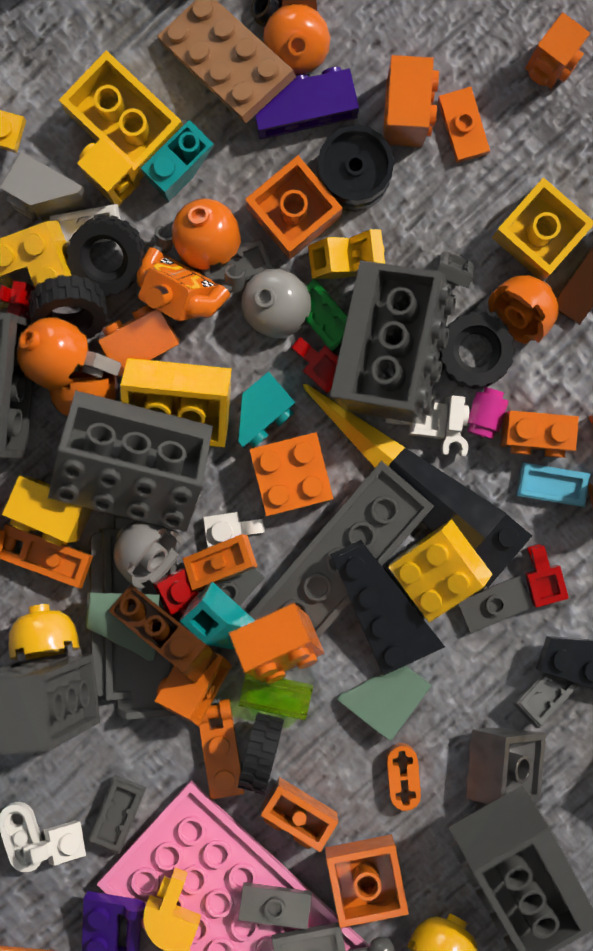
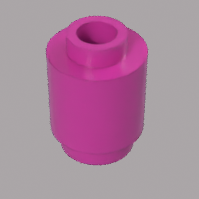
[467,387,509,440]

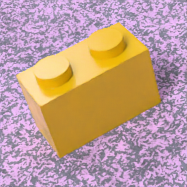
[77,138,140,207]

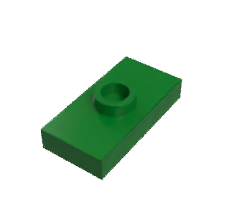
[305,278,348,353]

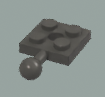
[272,922,395,951]

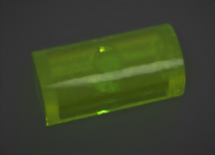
[239,673,313,721]

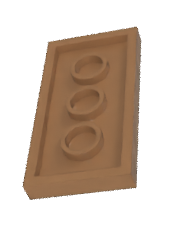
[157,0,296,124]

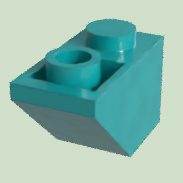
[141,120,214,202]
[238,371,295,448]
[179,582,255,650]

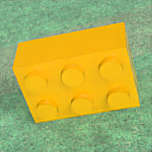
[59,50,183,181]
[120,358,232,447]

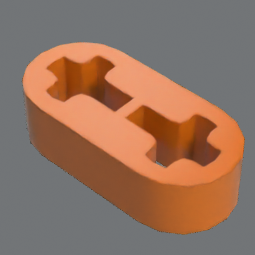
[386,743,421,811]

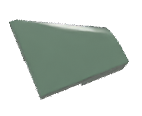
[85,593,160,661]
[337,665,432,741]

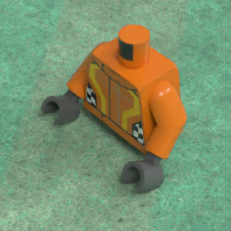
[136,225,245,321]

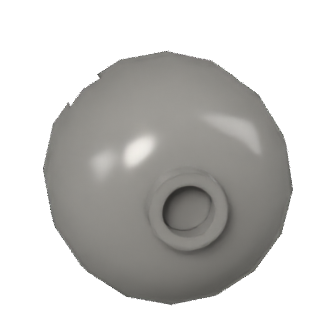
[241,269,311,338]
[113,520,183,589]

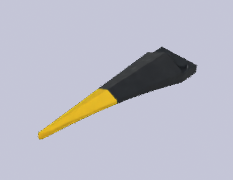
[303,384,532,588]

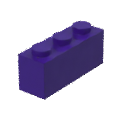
[254,67,359,140]

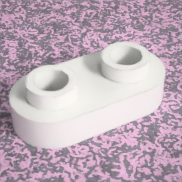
[0,802,43,872]

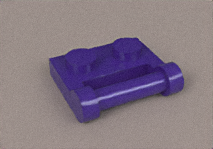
[81,891,146,951]

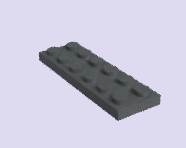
[249,460,434,638]

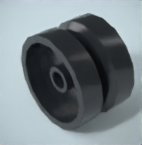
[317,125,394,212]

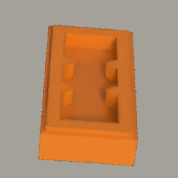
[438,87,490,163]

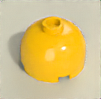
[8,604,80,660]
[406,913,478,951]

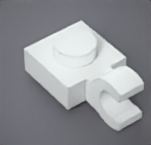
[440,395,469,457]
[385,403,448,439]
[203,512,265,548]
[22,820,86,866]

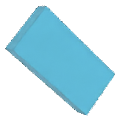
[516,462,590,507]

